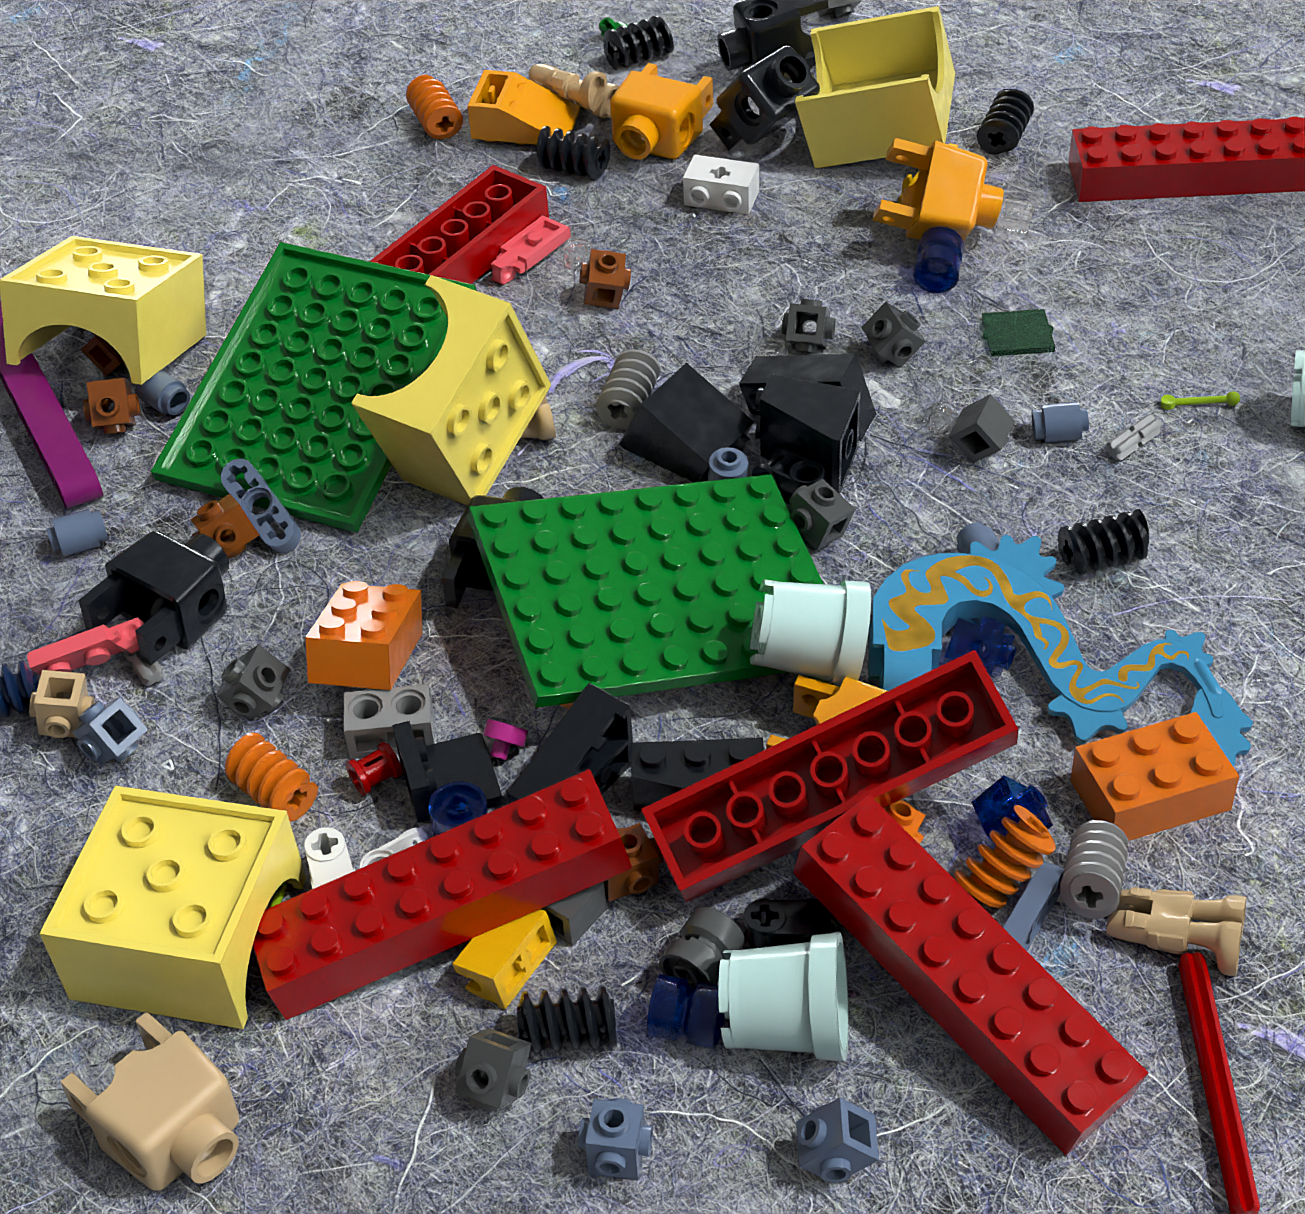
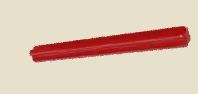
[1178,952,1260,1214]

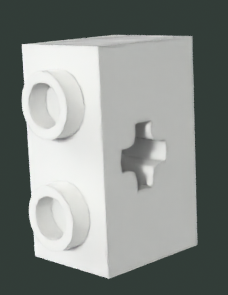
[683,155,759,215]

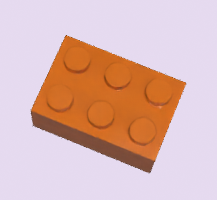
[305,581,423,690]
[1070,712,1239,841]

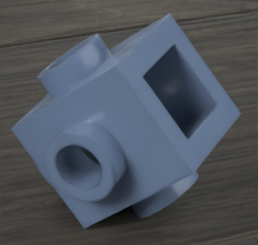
[72,697,148,764]
[578,1098,653,1180]
[796,1098,879,1184]

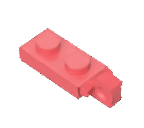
[491,215,571,285]
[27,617,144,676]

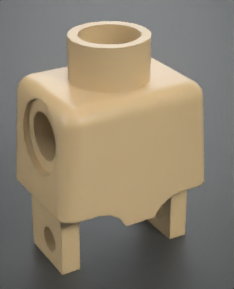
[60,1012,239,1191]

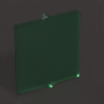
[981,309,1055,357]

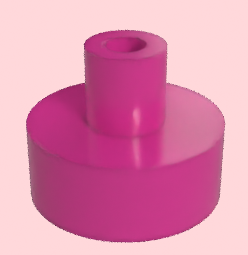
[482,718,528,760]

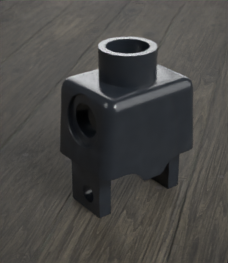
[717,0,829,71]
[709,45,820,151]
[442,487,544,608]
[78,531,229,665]

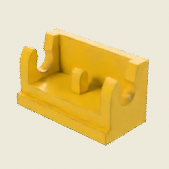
[452,909,557,1009]

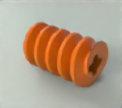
[405,74,463,139]
[225,732,319,822]
[954,805,1056,908]

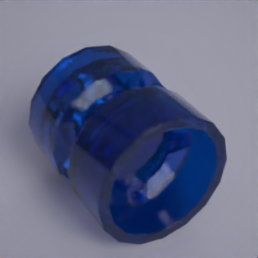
[913,227,964,293]
[428,781,488,836]
[647,974,725,1049]

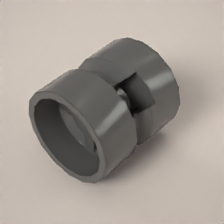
[659,907,745,998]

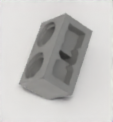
[344,684,435,759]

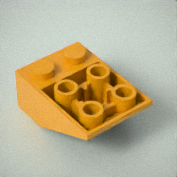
[467,70,580,145]

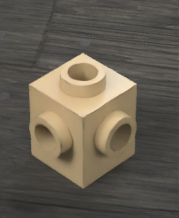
[29,670,95,738]

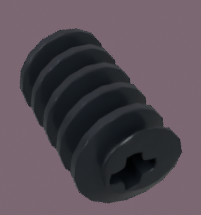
[603,15,674,70]
[977,89,1035,155]
[537,125,611,179]
[1058,509,1149,574]
[517,985,617,1053]

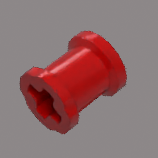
[345,742,403,796]

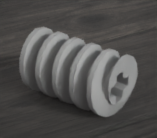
[596,349,661,430]
[1060,820,1129,919]

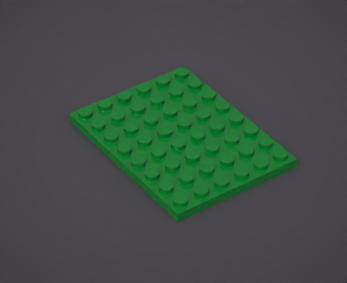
[151,242,477,533]
[467,474,823,708]

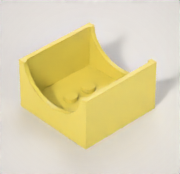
[795,6,955,169]
[0,236,206,385]
[351,275,551,505]
[39,786,307,1029]

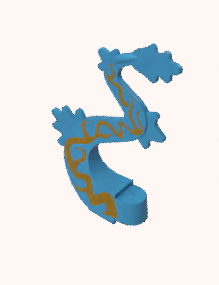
[868,535,1253,767]

